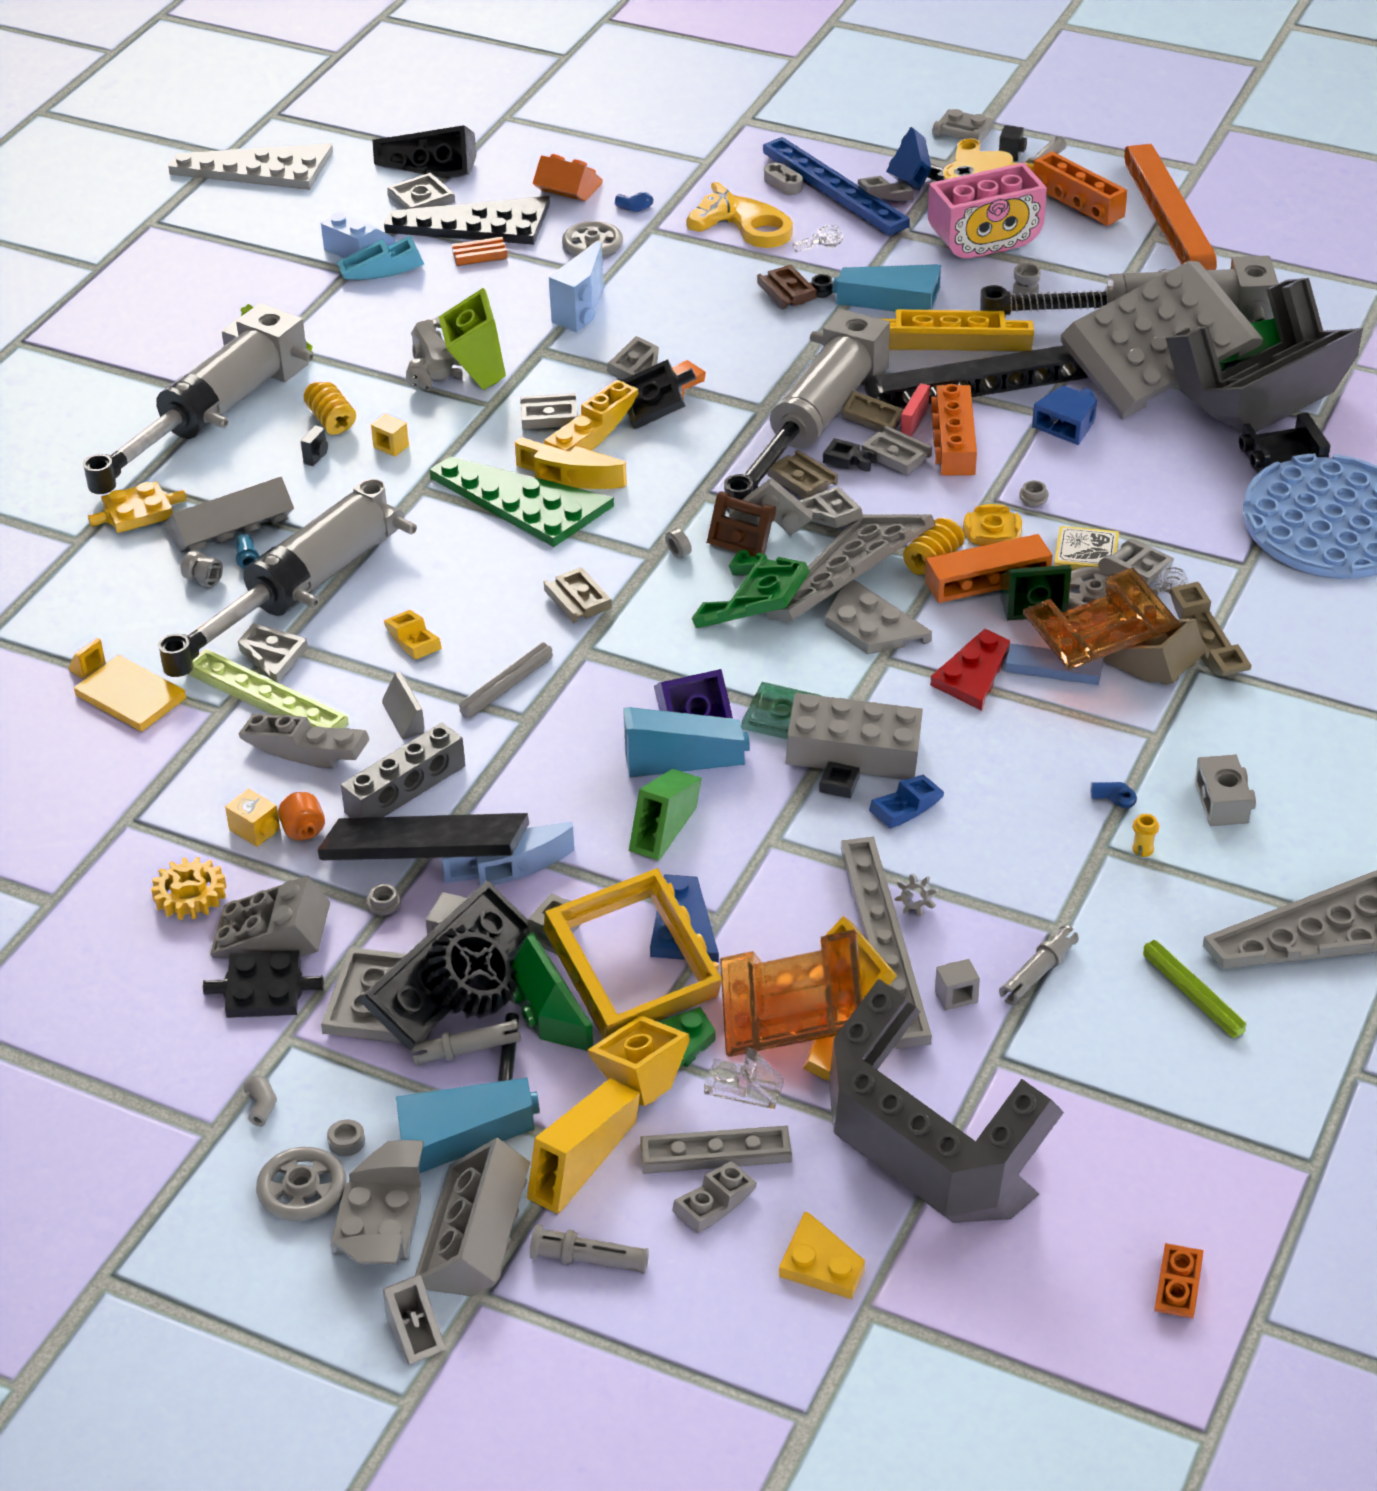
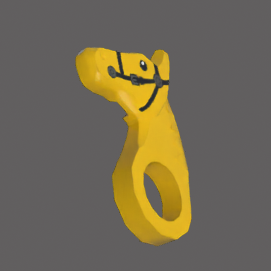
[686,182,793,248]

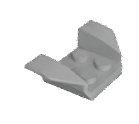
[330,1140,424,1265]

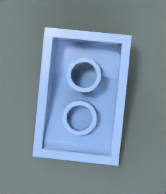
[549,241,604,332]

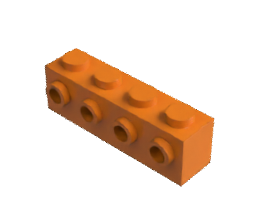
[1034,151,1127,226]
[931,384,977,476]
[925,534,1053,603]

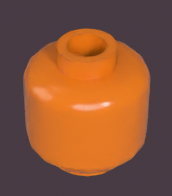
[278,792,325,841]

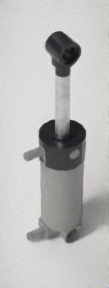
[158,479,417,677]

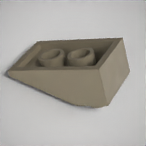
[1086,619,1206,684]

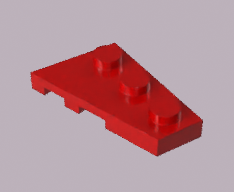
[930,628,1010,711]

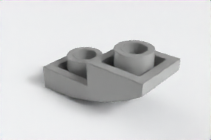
[672,1161,757,1233]

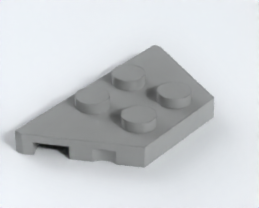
[825,580,932,654]

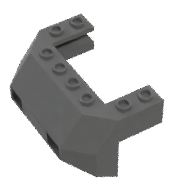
[1165,278,1363,433]
[829,979,1064,1223]

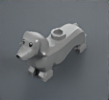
[406,316,463,391]

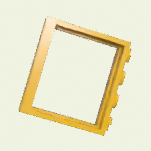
[543,868,723,1039]

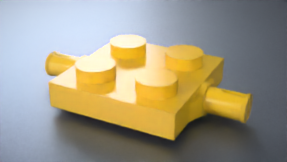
[88,481,187,533]

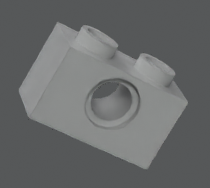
[1194,754,1256,826]

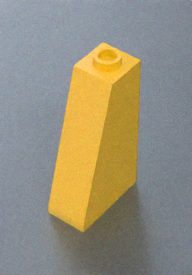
[527,1078,640,1214]

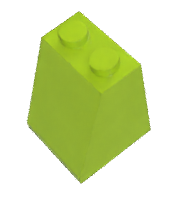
[438,287,506,390]

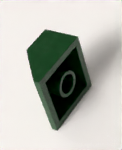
[1000,565,1072,621]

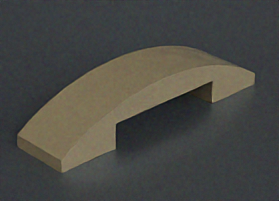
[1170,581,1252,676]

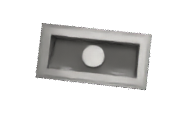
[382,672,425,739]

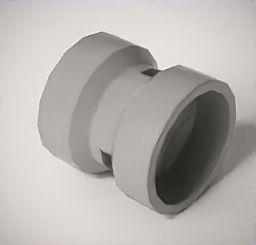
[1013,263,1040,295]
[181,550,223,588]

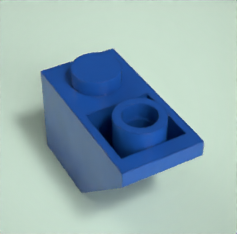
[886,127,932,191]

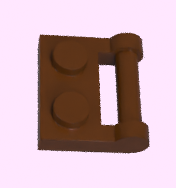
[706,491,776,557]

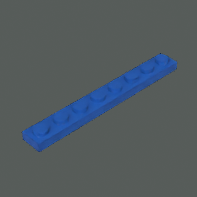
[763,137,910,236]

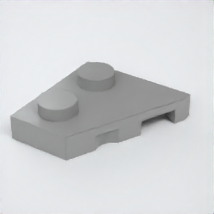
[607,336,659,379]
[799,486,863,528]

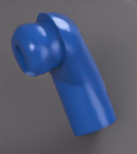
[614,192,654,212]
[1090,782,1137,809]

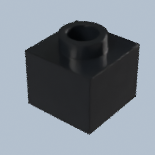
[999,125,1027,162]

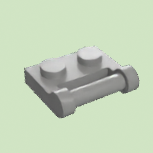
[932,109,994,144]
[1098,539,1174,588]

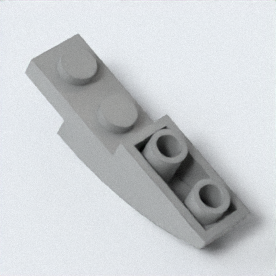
[238,713,370,768]

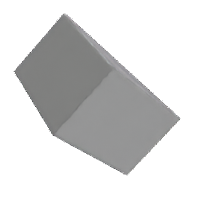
[382,1274,447,1365]

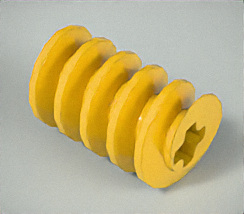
[303,382,357,435]
[903,517,965,575]

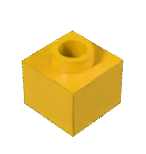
[371,414,409,457]

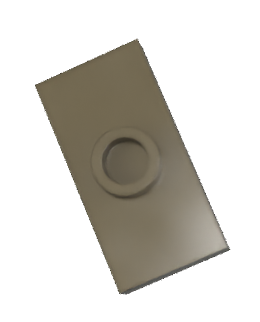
[841,390,904,432]

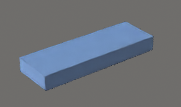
[1005,643,1104,685]

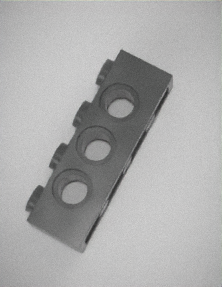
[340,722,466,818]

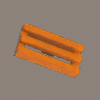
[451,237,507,266]

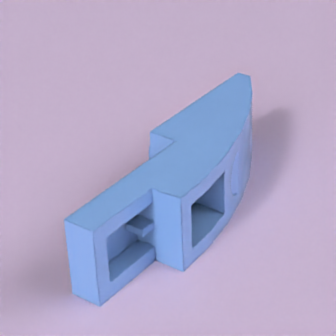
[441,822,575,886]

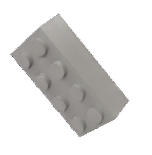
[785,693,923,779]

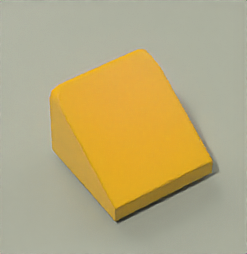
[69,638,106,679]

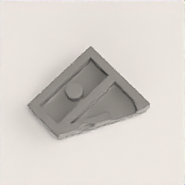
[238,623,308,683]

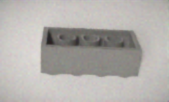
[163,476,295,551]
[415,1137,530,1296]

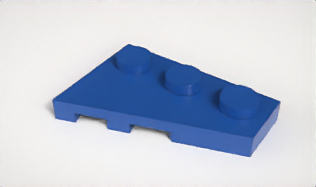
[650,874,719,963]

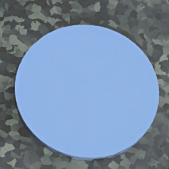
[1243,454,1377,579]

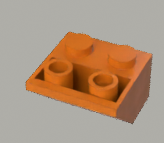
[532,154,603,202]

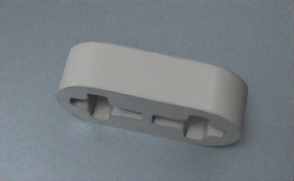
[764,163,803,195]

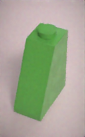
[628,768,702,860]

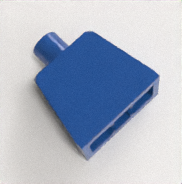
[1032,386,1097,445]

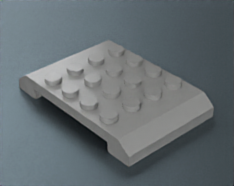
[1060,261,1263,420]

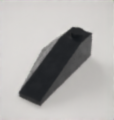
[372,125,477,179]

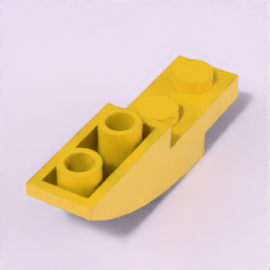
[544,380,639,452]
[515,437,627,489]

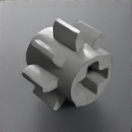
[894,873,939,917]

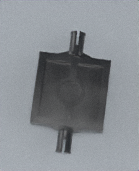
[621,359,697,429]
[203,950,324,1018]

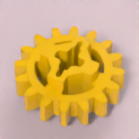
[151,857,227,920]

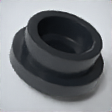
[810,274,833,298]

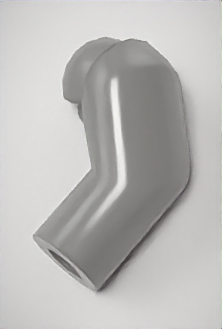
[244,1075,277,1126]

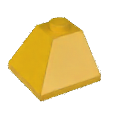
[588,1015,690,1107]

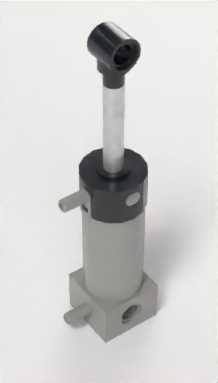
[83,303,314,494]

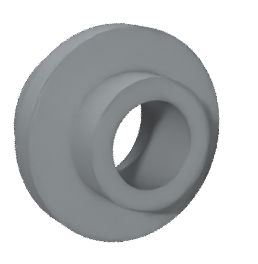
[1019,480,1049,507]
[367,884,401,915]

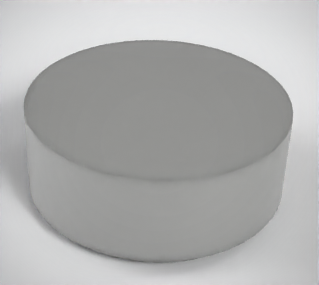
[665,528,692,559]
[327,1119,365,1156]

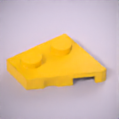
[779,1212,865,1299]

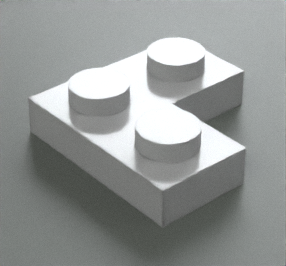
[729,477,813,535]

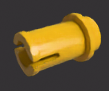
[1132,814,1160,857]

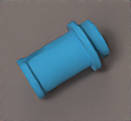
[234,535,259,569]

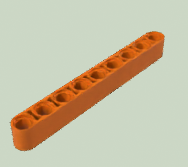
[1124,143,1217,270]

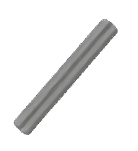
[459,642,553,718]

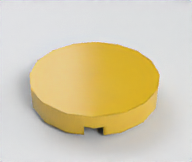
[963,504,1023,546]

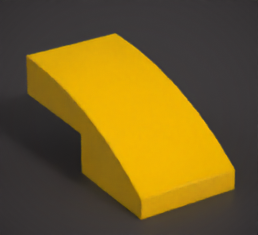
[383,610,442,660]

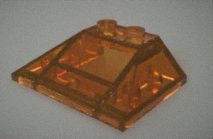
[1023,567,1180,671]
[720,929,863,1057]

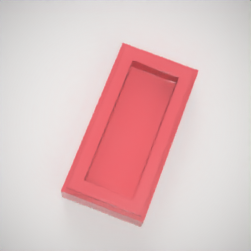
[901,383,930,437]

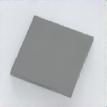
[387,173,456,209]

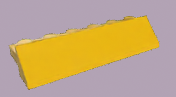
[879,309,1034,351]

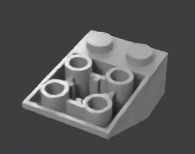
[210,875,330,958]

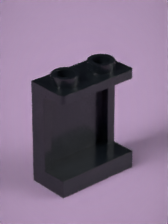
[1238,413,1331,473]

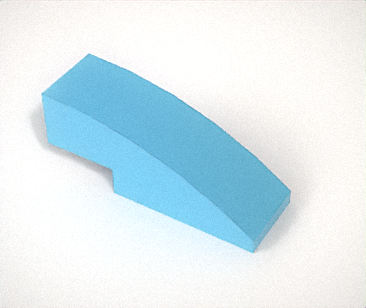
[337,235,425,280]

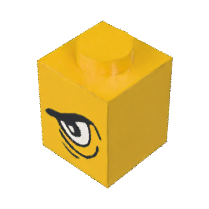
[225,788,280,847]

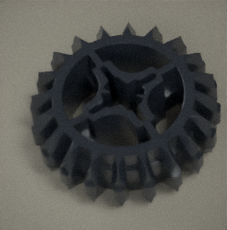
[423,924,517,1019]

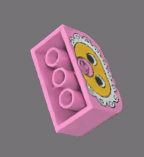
[928,163,1047,259]

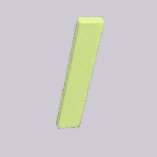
[188,648,349,728]

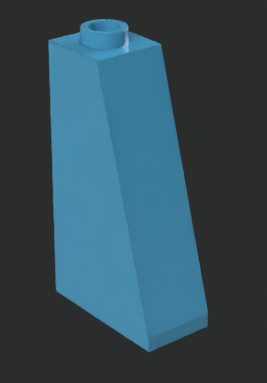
[833,264,942,312]
[623,707,750,777]
[396,1077,540,1173]

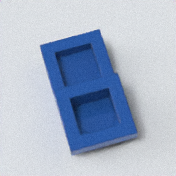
[869,774,944,829]

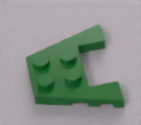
[691,550,810,628]

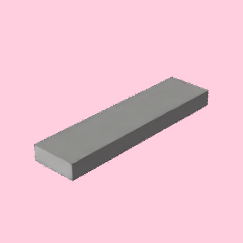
[640,1125,792,1174]

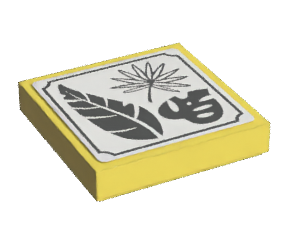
[1054,526,1119,571]

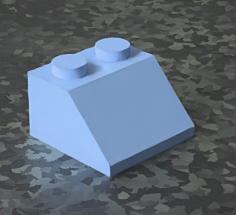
[321,212,396,258]

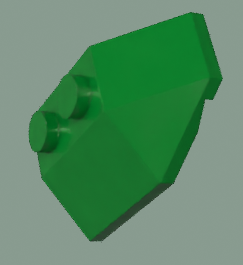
[510,932,594,1051]

